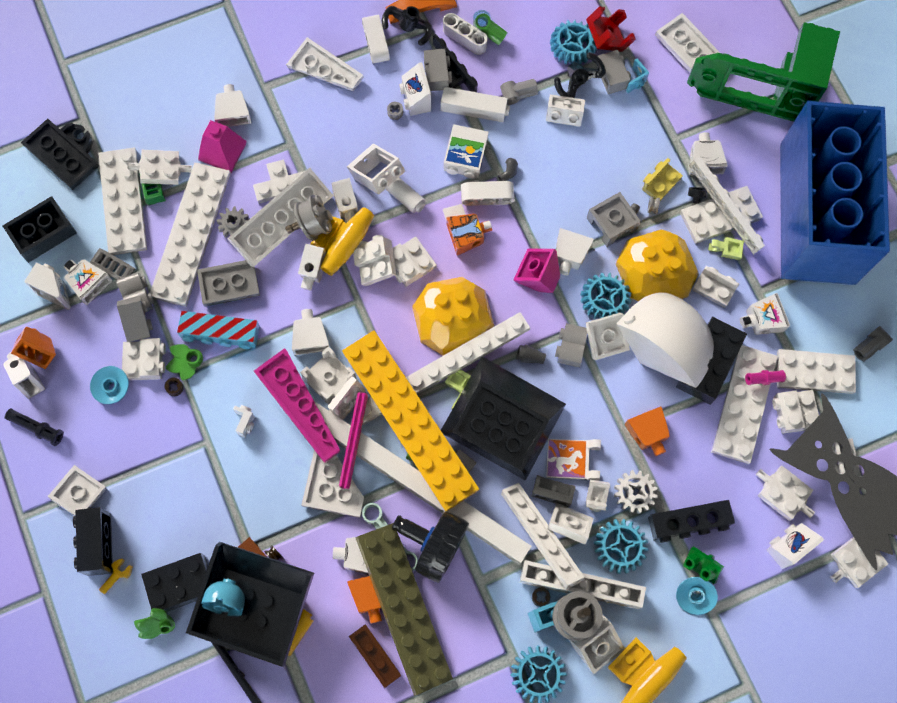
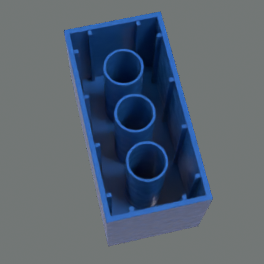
[780,101,890,285]

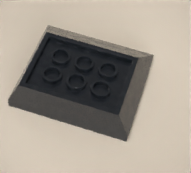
[441,356,566,480]
[186,542,314,667]

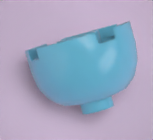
[201,579,245,616]

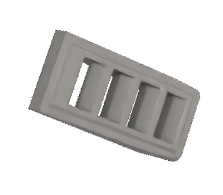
[90,248,135,280]

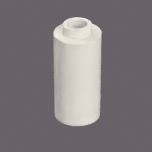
[386,177,425,213]

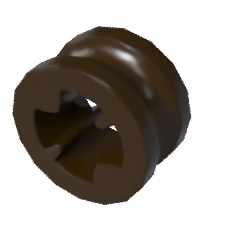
[164,377,184,397]
[264,545,284,560]
[532,587,551,607]

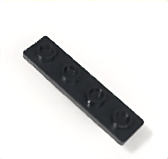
[433,34,478,92]

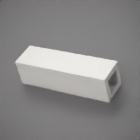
[440,87,510,123]

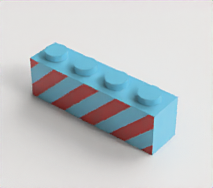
[177,311,260,349]

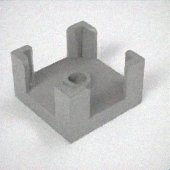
[587,192,641,247]

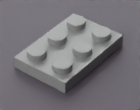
[197,260,260,307]

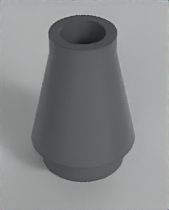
[516,344,546,364]

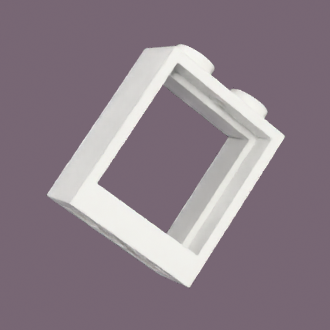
[347,143,406,195]

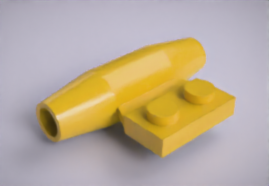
[310,207,374,276]
[608,637,687,703]

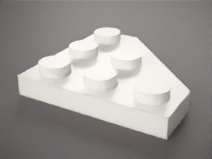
[301,450,365,518]

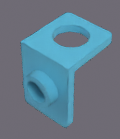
[626,58,649,93]

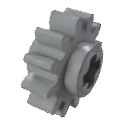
[216,206,250,238]

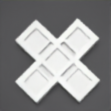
[253,159,304,204]

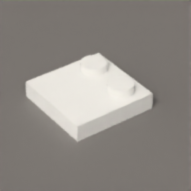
[585,313,630,360]
[48,465,107,516]
[547,503,594,545]

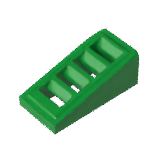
[139,173,166,206]

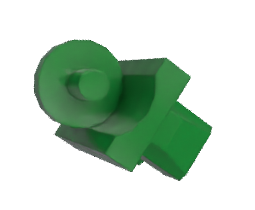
[683,546,724,584]

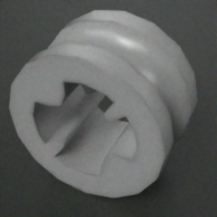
[387,101,403,120]
[647,196,660,214]

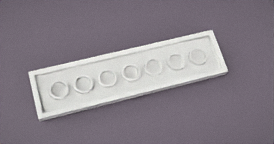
[150,162,231,307]

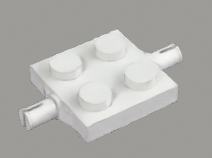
[127,149,192,185]
[756,465,815,521]
[830,537,888,588]

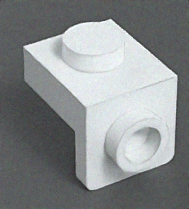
[233,405,255,438]
[585,479,610,512]

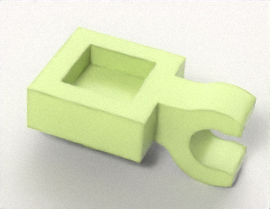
[708,237,744,260]

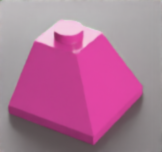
[198,120,247,173]
[513,249,560,293]

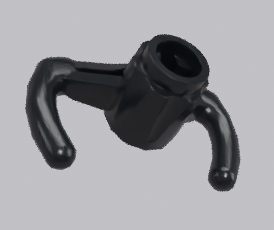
[381,6,432,46]
[554,52,606,98]

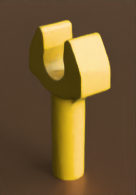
[99,558,133,595]

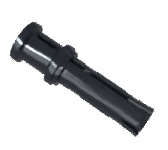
[4,408,64,446]

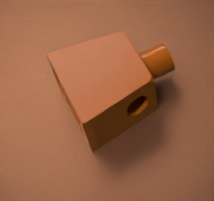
[11,327,56,369]
[624,406,670,456]
[347,576,382,624]

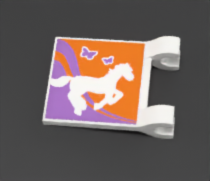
[546,439,601,481]

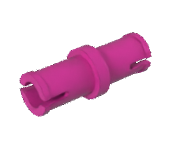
[745,370,786,385]

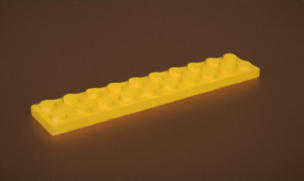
[342,330,480,511]

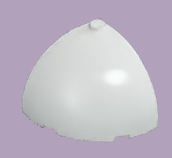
[617,293,714,388]

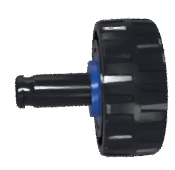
[392,511,469,583]

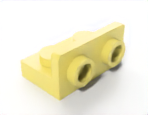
[642,158,683,201]

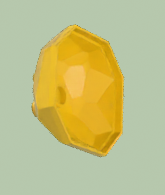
[616,229,699,301]
[412,277,494,356]

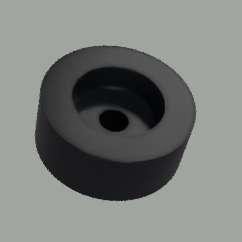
[688,187,707,204]

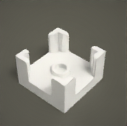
[300,346,356,405]

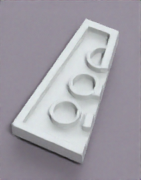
[286,37,364,91]

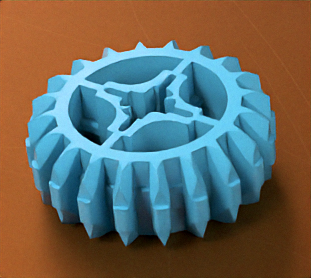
[550,20,597,65]
[580,272,632,320]
[594,519,649,574]
[510,646,567,703]

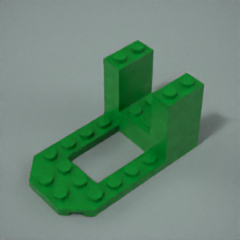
[687,22,840,122]

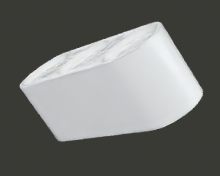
[443,13,487,55]
[361,14,390,64]
[461,181,515,206]

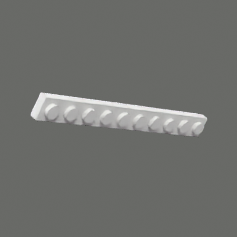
[353,312,530,425]

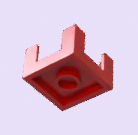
[586,6,636,52]

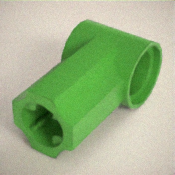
[473,13,508,46]

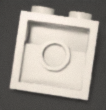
[353,235,396,286]
[393,236,437,287]
[122,338,166,381]
[772,390,819,434]

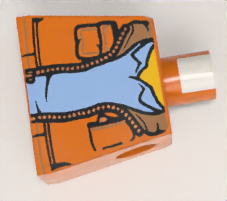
[446,214,492,256]

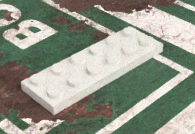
[98,147,147,255]
[227,167,334,268]
[711,345,778,464]

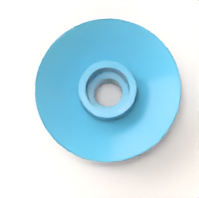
[90,366,129,404]
[676,577,718,615]

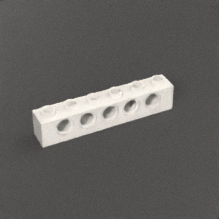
[519,560,646,609]

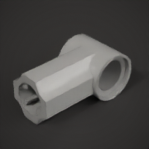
[500,79,538,105]

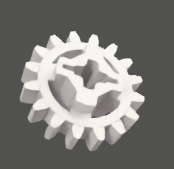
[614,470,658,514]

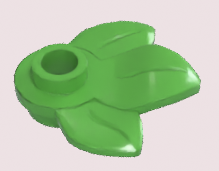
[166,344,203,380]
[134,608,175,639]

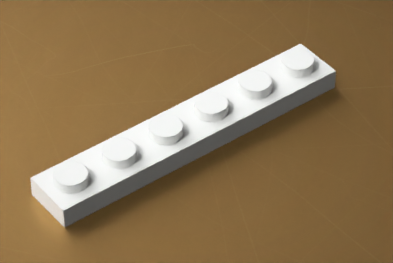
[688,156,765,255]
[501,483,585,589]

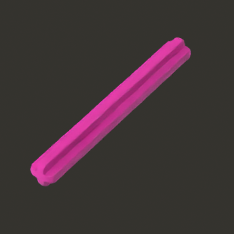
[339,392,368,489]

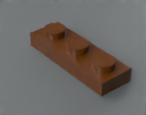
[349,624,402,688]

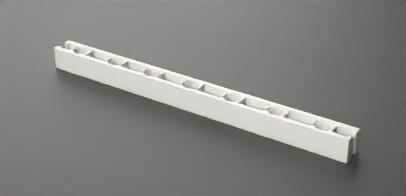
[314,401,532,565]

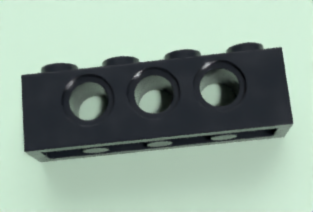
[648,500,735,543]

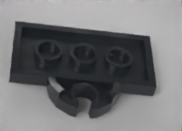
[21,118,99,190]

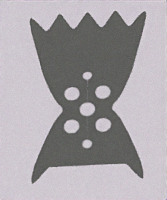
[769,393,897,570]

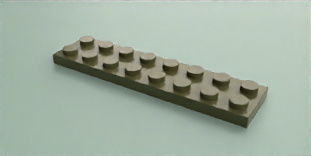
[355,523,453,696]

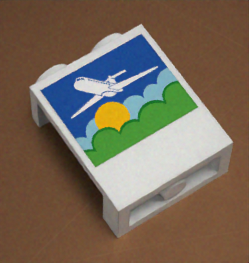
[443,124,489,178]

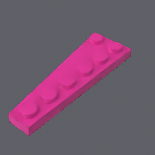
[254,348,341,463]

